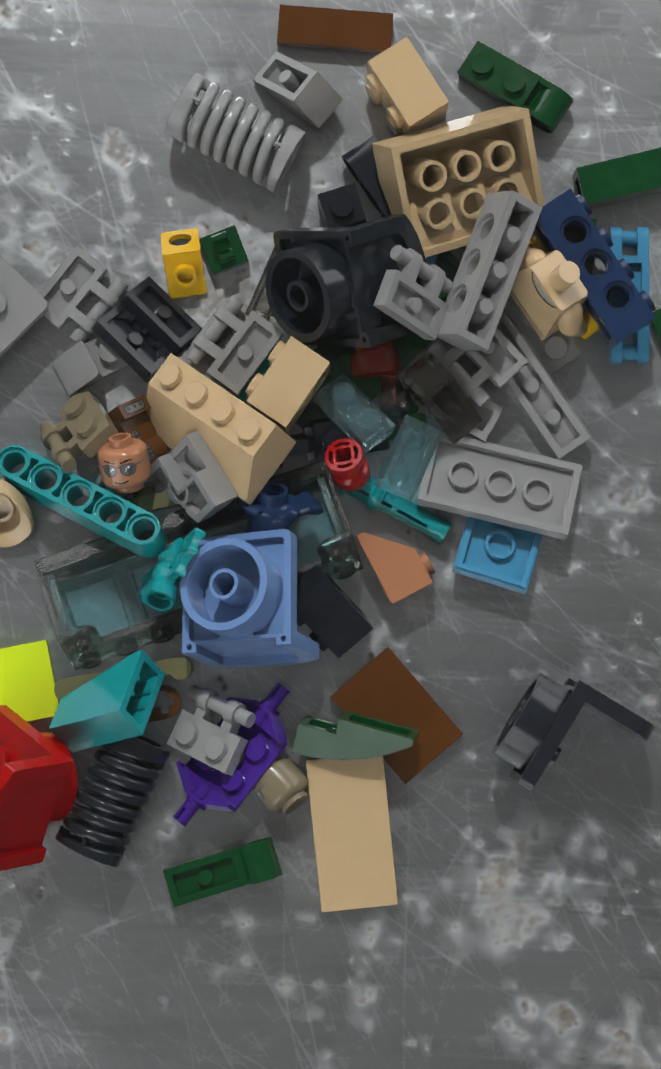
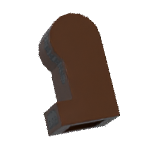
[107,395,168,465]

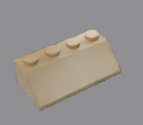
[146,353,296,505]

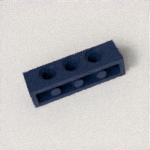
[534,188,656,348]

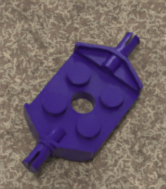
[173,682,290,827]

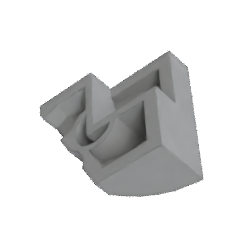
[148,430,238,523]

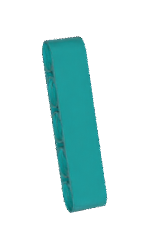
[0,445,167,558]

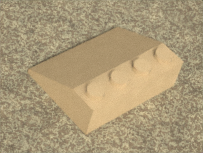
[372,105,545,258]

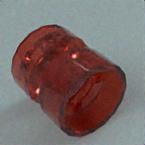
[349,338,401,379]

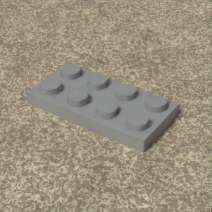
[416,429,583,540]

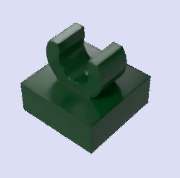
[200,225,249,276]

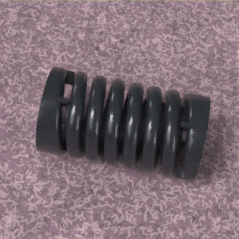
[55,735,172,867]

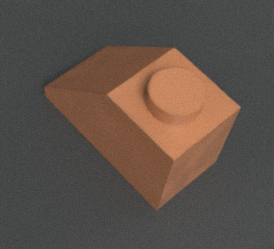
[356,532,435,604]

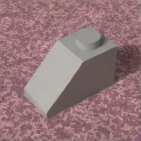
[253,51,343,128]

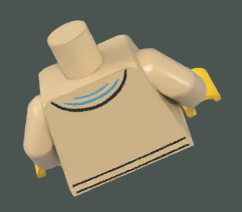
[510,234,599,341]

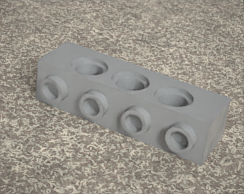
[437,190,543,351]

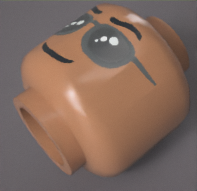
[97,433,151,493]

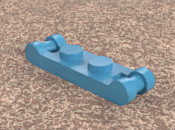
[608,227,650,363]

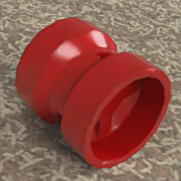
[324,438,371,491]

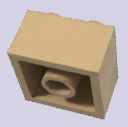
[365,37,449,136]
[245,336,331,434]

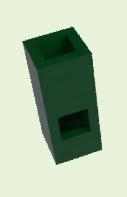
[572,147,661,209]

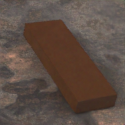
[277,4,393,53]

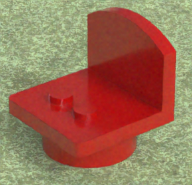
[0,705,77,871]

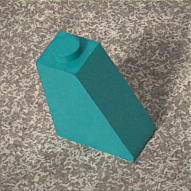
[49,650,165,752]

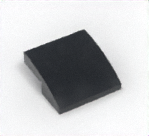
[92,276,202,382]

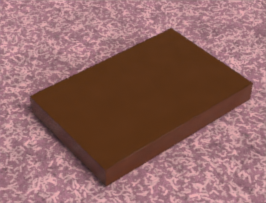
[330,647,463,784]

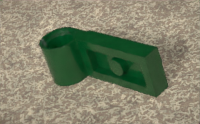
[457,41,573,134]
[163,837,283,907]

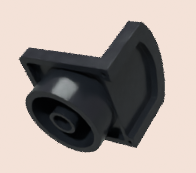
[266,214,426,348]
[492,673,655,791]

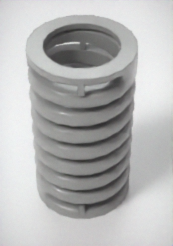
[165,72,307,193]

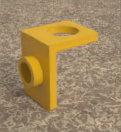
[161,228,207,299]

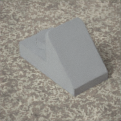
[52,337,129,397]

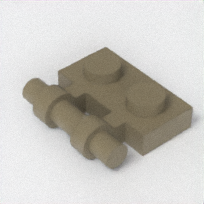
[40,386,119,473]

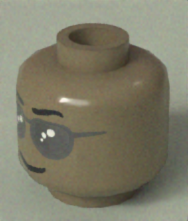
[253,757,309,814]

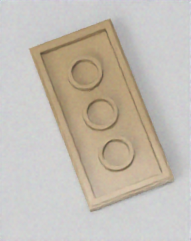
[306,755,398,912]

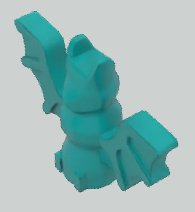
[137,527,206,611]

